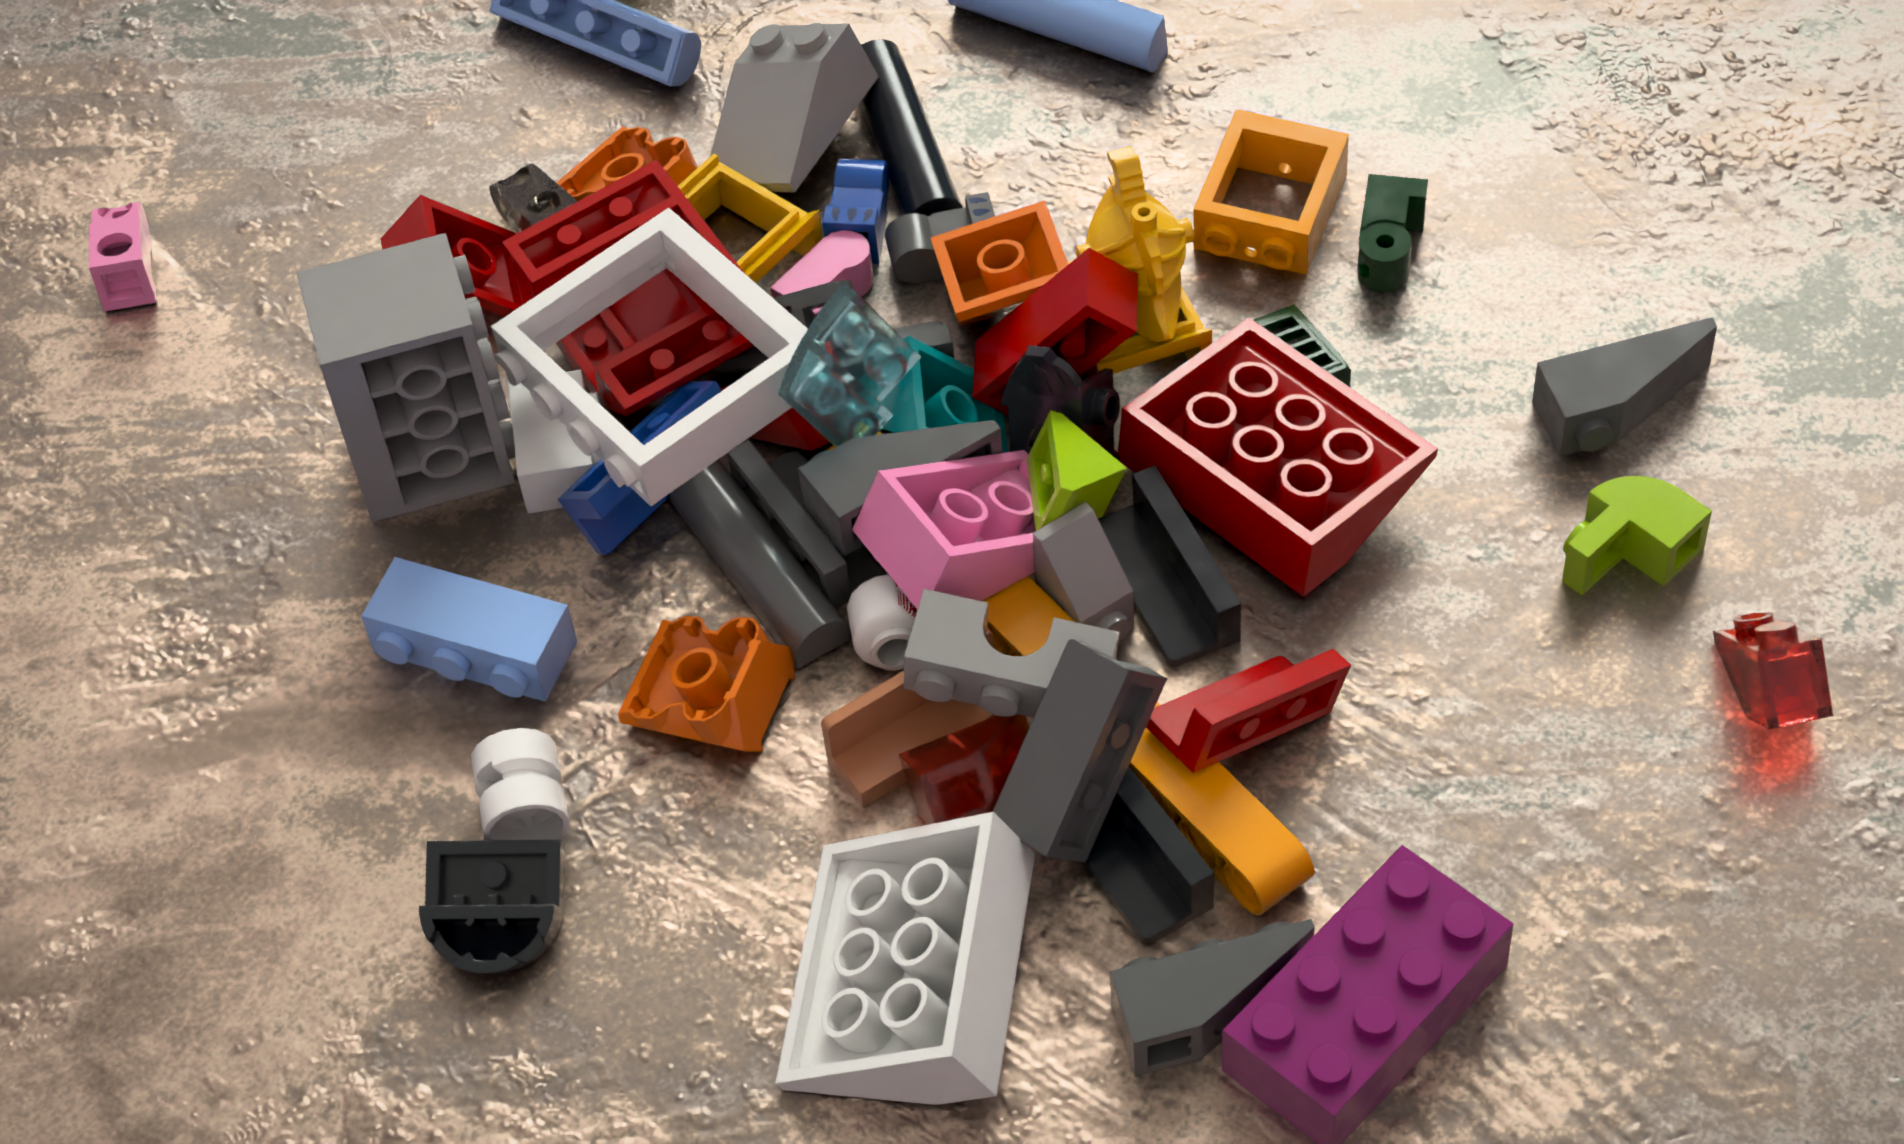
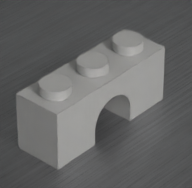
[904,589,1119,718]

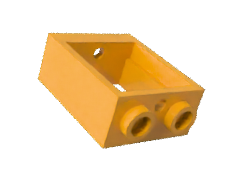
[1193,109,1349,275]

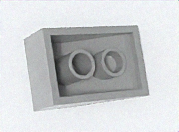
[710,22,879,192]

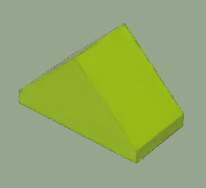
[1027,410,1127,531]

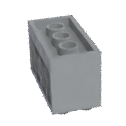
[296,233,516,523]

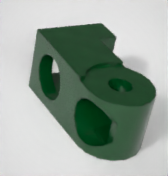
[1357,174,1428,292]

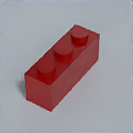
[972,248,1138,416]

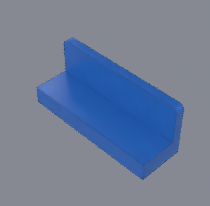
[557,381,722,555]

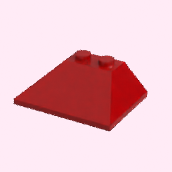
[502,159,754,416]

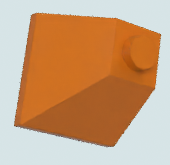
[930,200,1068,327]

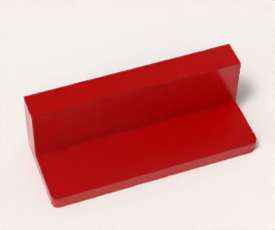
[1146,649,1351,773]

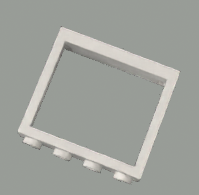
[491,208,829,506]

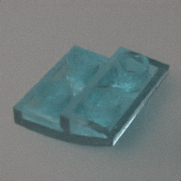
[778,282,921,447]

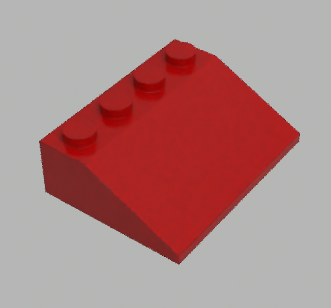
[1118,317,1438,597]

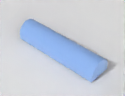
[489,0,701,86]
[948,0,1168,72]

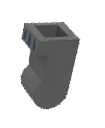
[885,192,995,284]

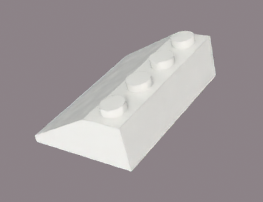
[775,812,1035,1105]

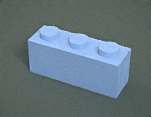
[361,557,577,702]

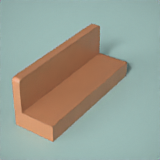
[821,628,1018,808]

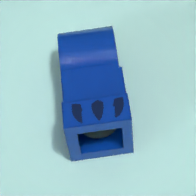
[822,159,889,264]

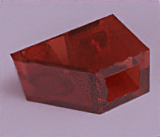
[1713,611,1833,730]
[898,714,1029,824]

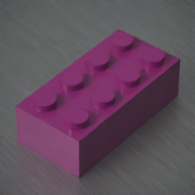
[1222,845,1514,1144]

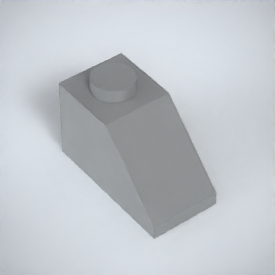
[1032,502,1134,643]

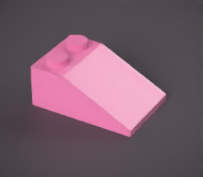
[852,450,1036,610]

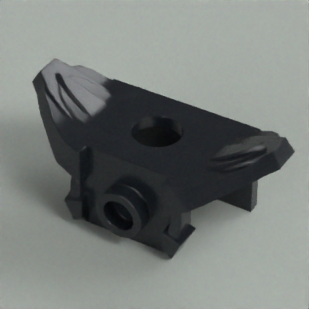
[1000,345,1121,463]

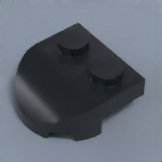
[419,840,565,975]

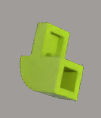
[1562,476,1712,596]

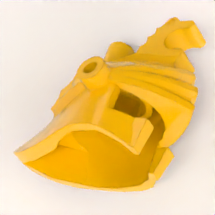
[1075,146,1194,342]

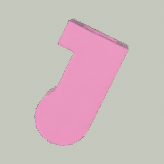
[89,201,157,312]
[770,230,873,330]

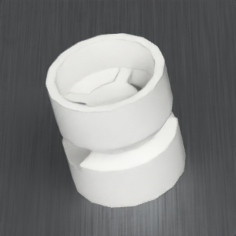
[471,728,569,840]

